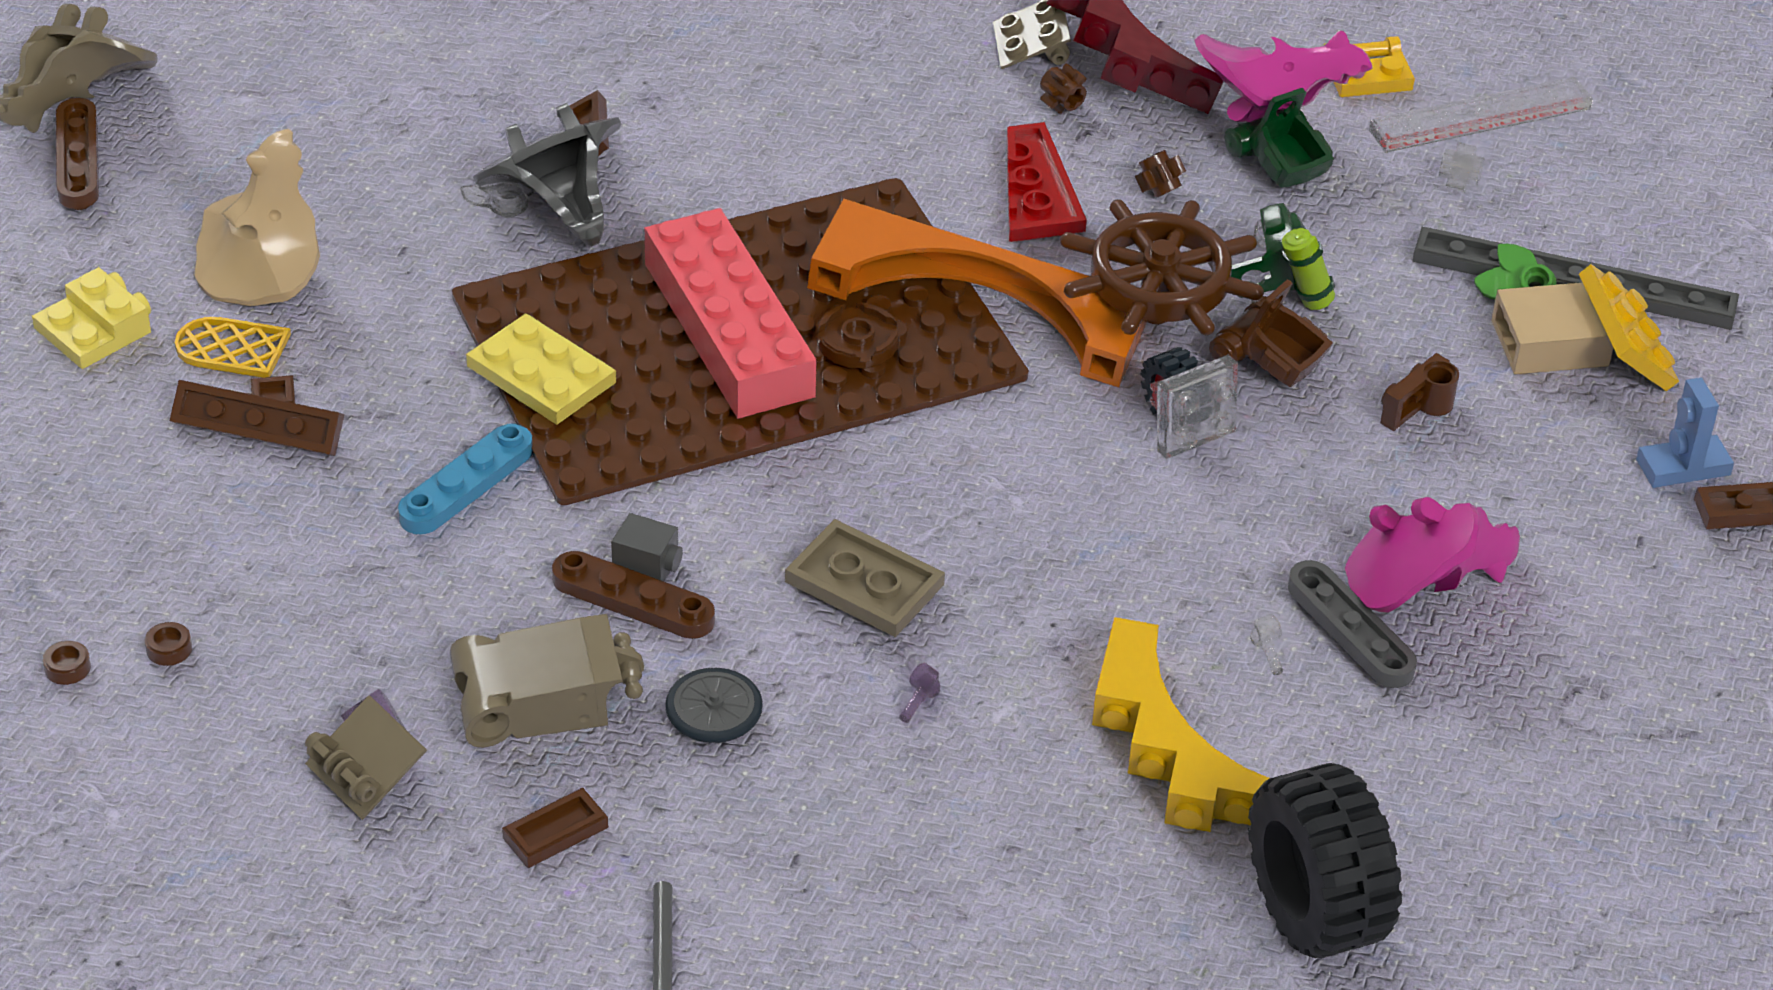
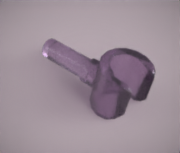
[899,662,941,723]

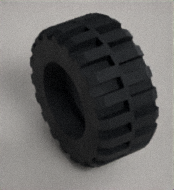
[1248,763,1402,959]

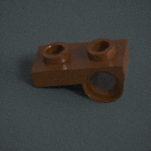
[1380,353,1459,431]

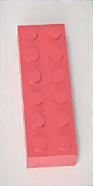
[644,208,816,419]

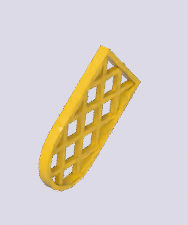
[174,317,291,378]

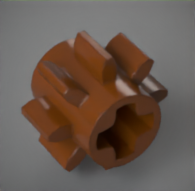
[1040,63,1087,114]
[1134,150,1186,198]

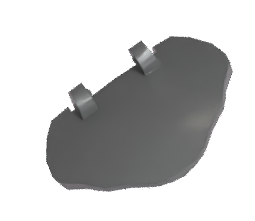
[473,103,622,247]

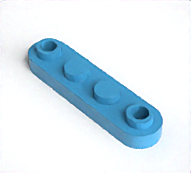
[398,424,532,534]

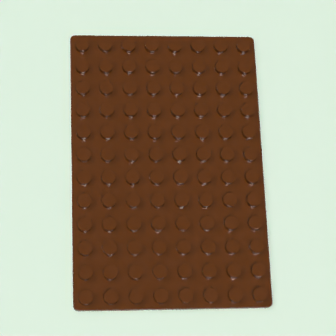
[452,178,1029,505]

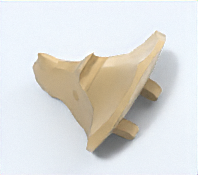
[195,129,320,306]

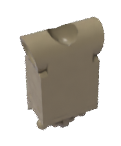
[450,614,644,748]

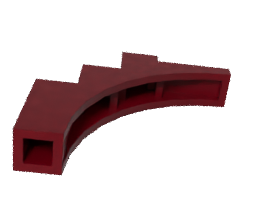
[1046,0,1223,114]

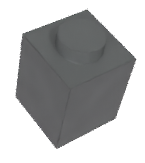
[611,513,683,581]

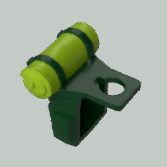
[1231,203,1335,310]

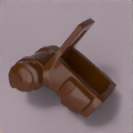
[1209,279,1333,387]

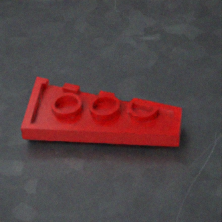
[1006,122,1087,242]

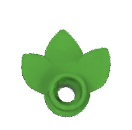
[1474,243,1557,300]

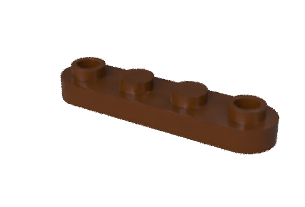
[56,98,99,210]
[552,551,715,639]

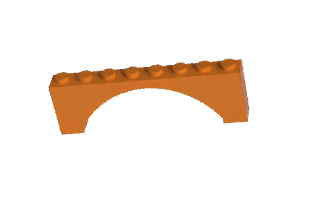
[807,199,1147,387]

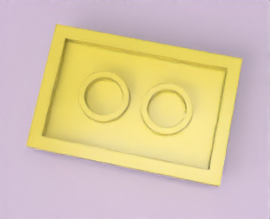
[466,313,616,425]

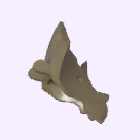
[0,4,158,133]

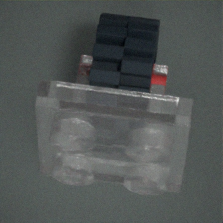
[1140,347,1238,459]

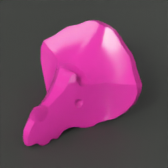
[1194,30,1373,122]
[1345,497,1520,613]

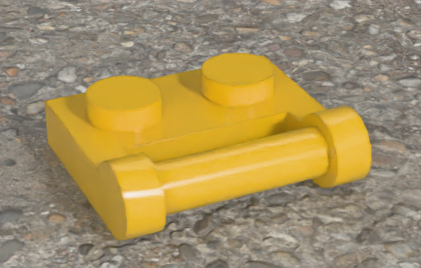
[1323,36,1415,97]

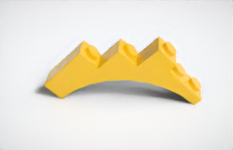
[1092,617,1269,832]

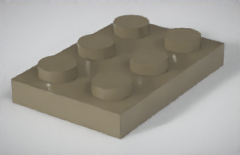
[785,519,945,637]

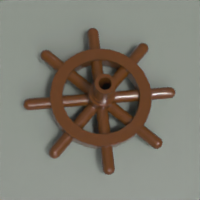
[1060,199,1264,336]

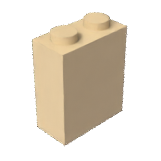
[1491,282,1614,375]

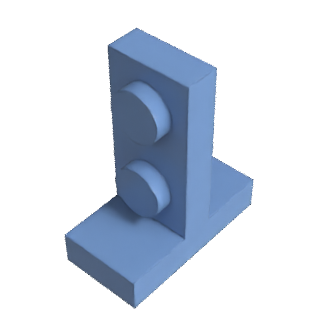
[1636,377,1734,488]

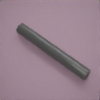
[653,881,673,990]

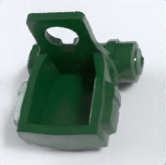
[1224,88,1334,188]

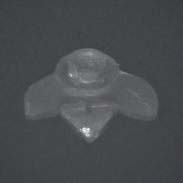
[460,168,536,218]

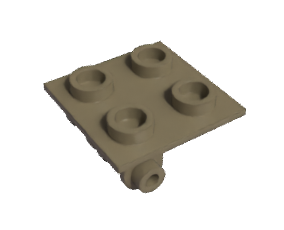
[993,0,1071,69]
[305,695,427,820]

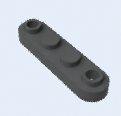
[1288,560,1417,688]

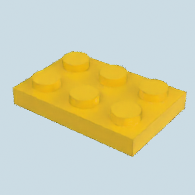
[1579,264,1679,391]

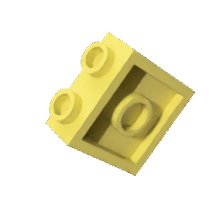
[32,267,151,369]

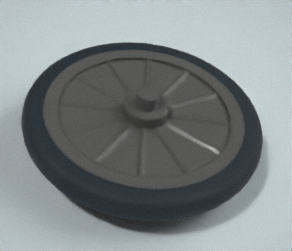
[665,667,763,743]

